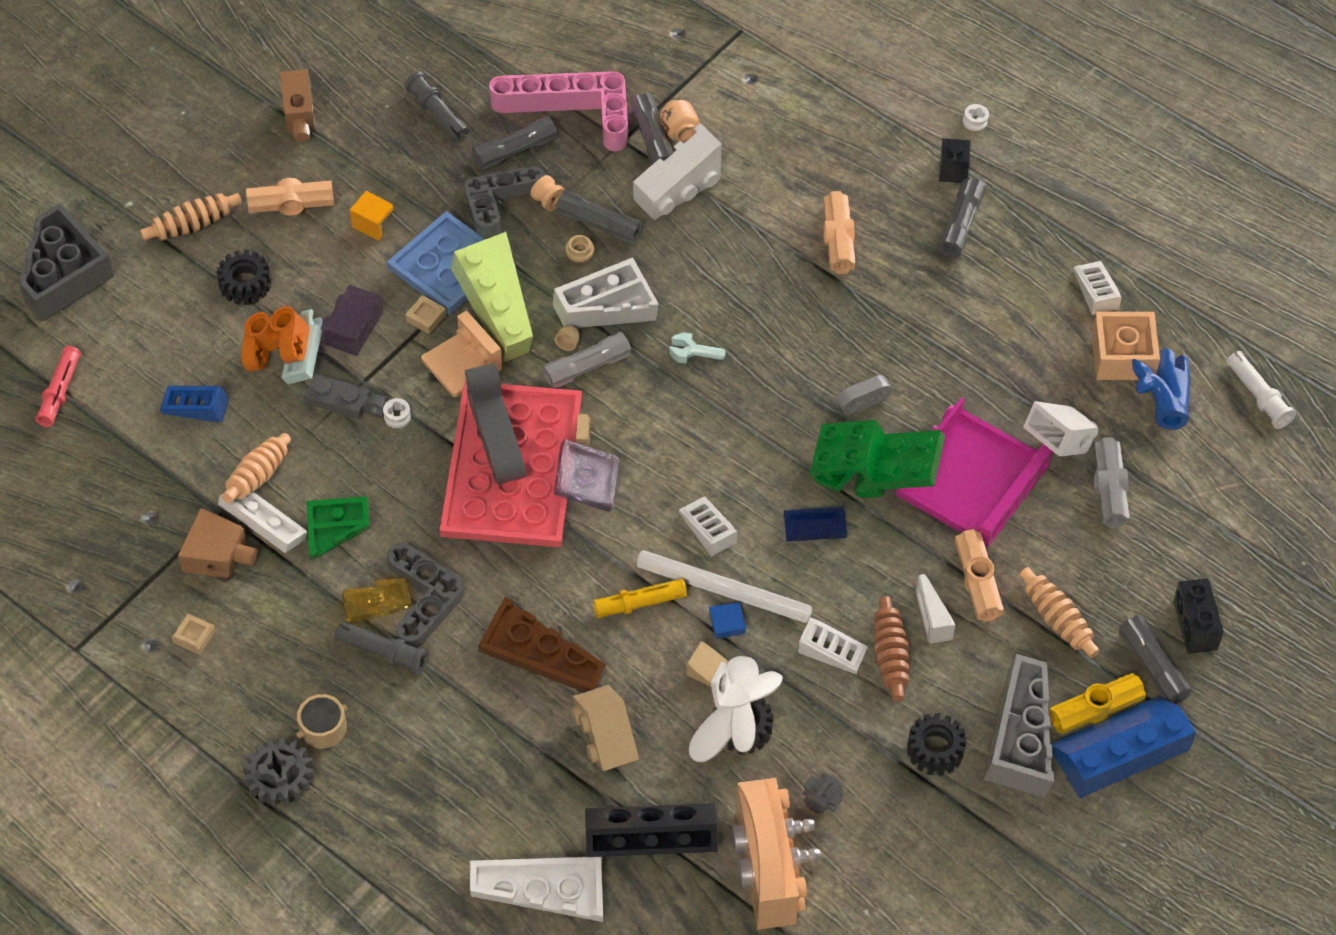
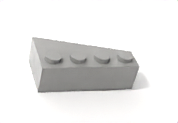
[983,654,1054,798]

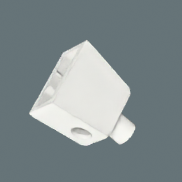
[1023,401,1098,456]

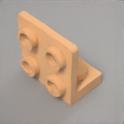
[421,311,502,397]

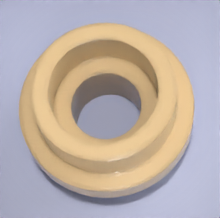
[566,235,594,262]

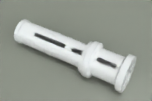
[1226,351,1296,429]

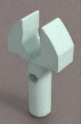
[669,332,726,364]

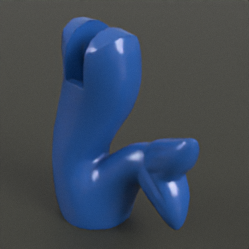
[1132,348,1190,430]

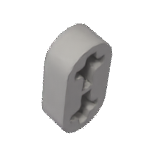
[836,375,892,415]

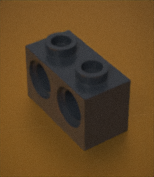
[1173,578,1224,654]

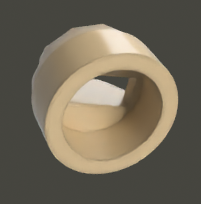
[554,325,580,351]

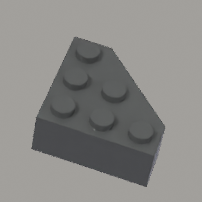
[19,203,114,322]

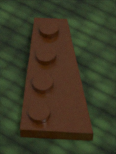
[478,596,606,692]

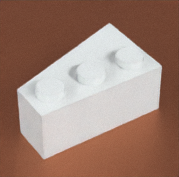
[633,123,722,220]
[553,257,659,328]

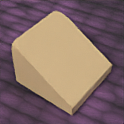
[687,641,728,687]

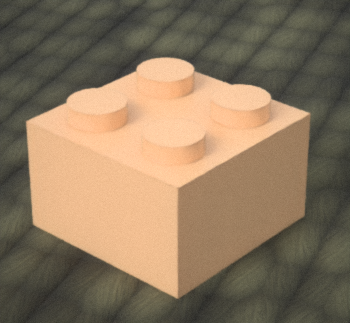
[1091,312,1160,380]

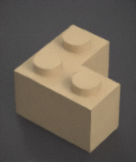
[571,685,639,771]

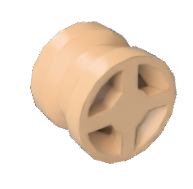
[530,175,565,211]

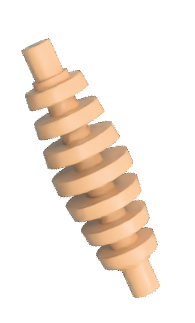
[140,193,242,241]
[222,433,291,503]
[1019,567,1100,658]

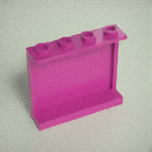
[895,397,1053,548]

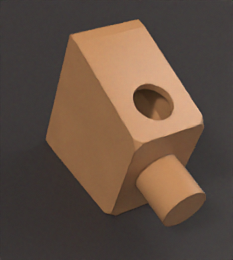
[280,69,315,142]
[178,508,258,578]

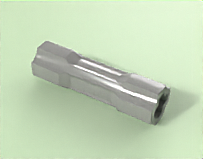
[542,332,631,389]

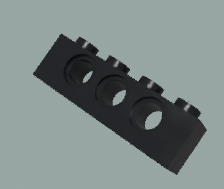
[585,803,718,857]

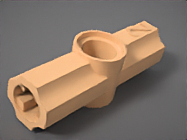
[246,178,334,216]
[823,191,855,274]
[955,529,1004,622]

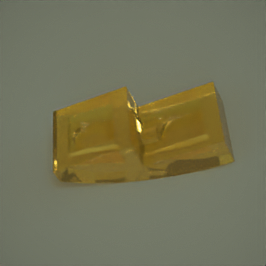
[341,578,411,622]

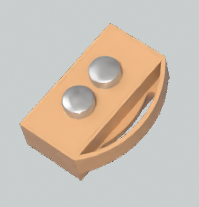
[731,778,821,930]

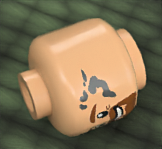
[659,100,700,142]

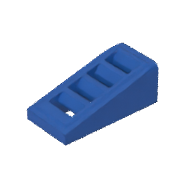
[160,386,229,422]

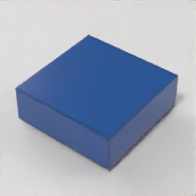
[709,602,746,639]

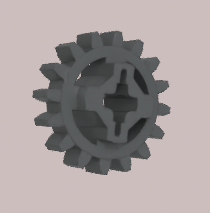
[243,738,314,807]

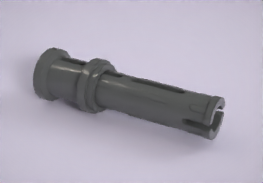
[404,71,469,142]
[335,621,429,675]

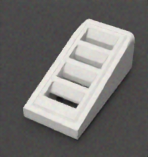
[1073,261,1122,315]
[679,496,738,557]
[915,574,956,643]
[798,618,868,674]

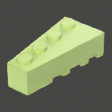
[451,232,533,363]

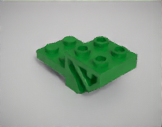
[810,420,945,498]

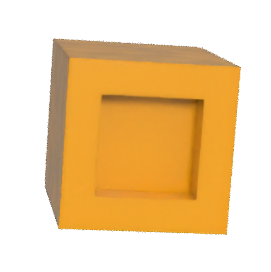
[350,191,393,241]

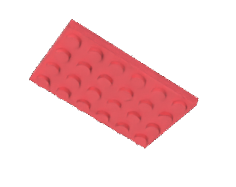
[440,381,582,548]

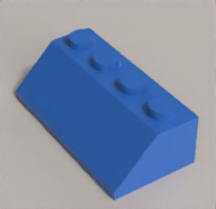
[1050,696,1196,798]

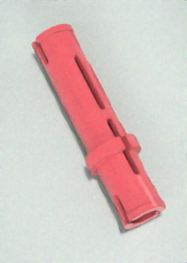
[35,346,81,427]

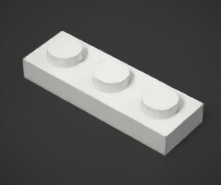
[218,492,307,553]

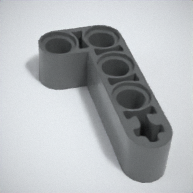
[465,363,526,485]

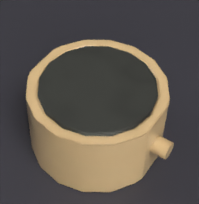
[296,694,348,749]

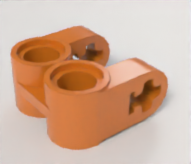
[241,306,310,372]

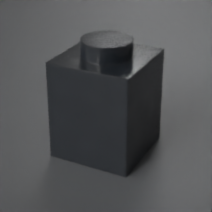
[939,138,971,183]

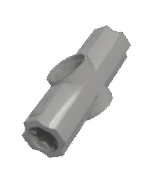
[1093,437,1129,528]

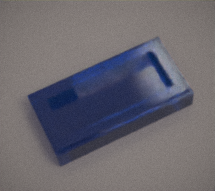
[783,507,847,542]

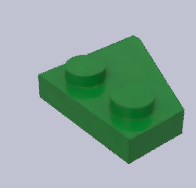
[307,496,370,560]

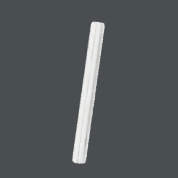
[637,550,812,623]

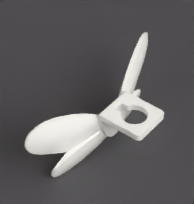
[689,656,782,762]

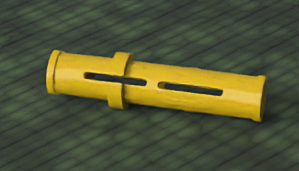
[593,578,687,619]

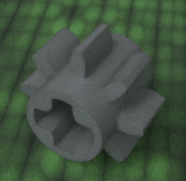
[802,774,843,814]

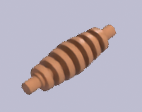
[874,596,909,702]

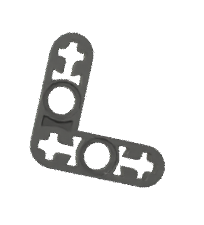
[464,166,545,237]
[387,543,464,648]

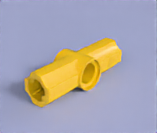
[1049,673,1146,734]

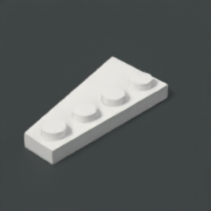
[470,857,603,922]

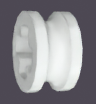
[963,104,989,131]
[383,398,411,428]

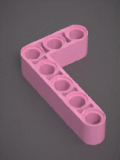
[489,72,628,151]

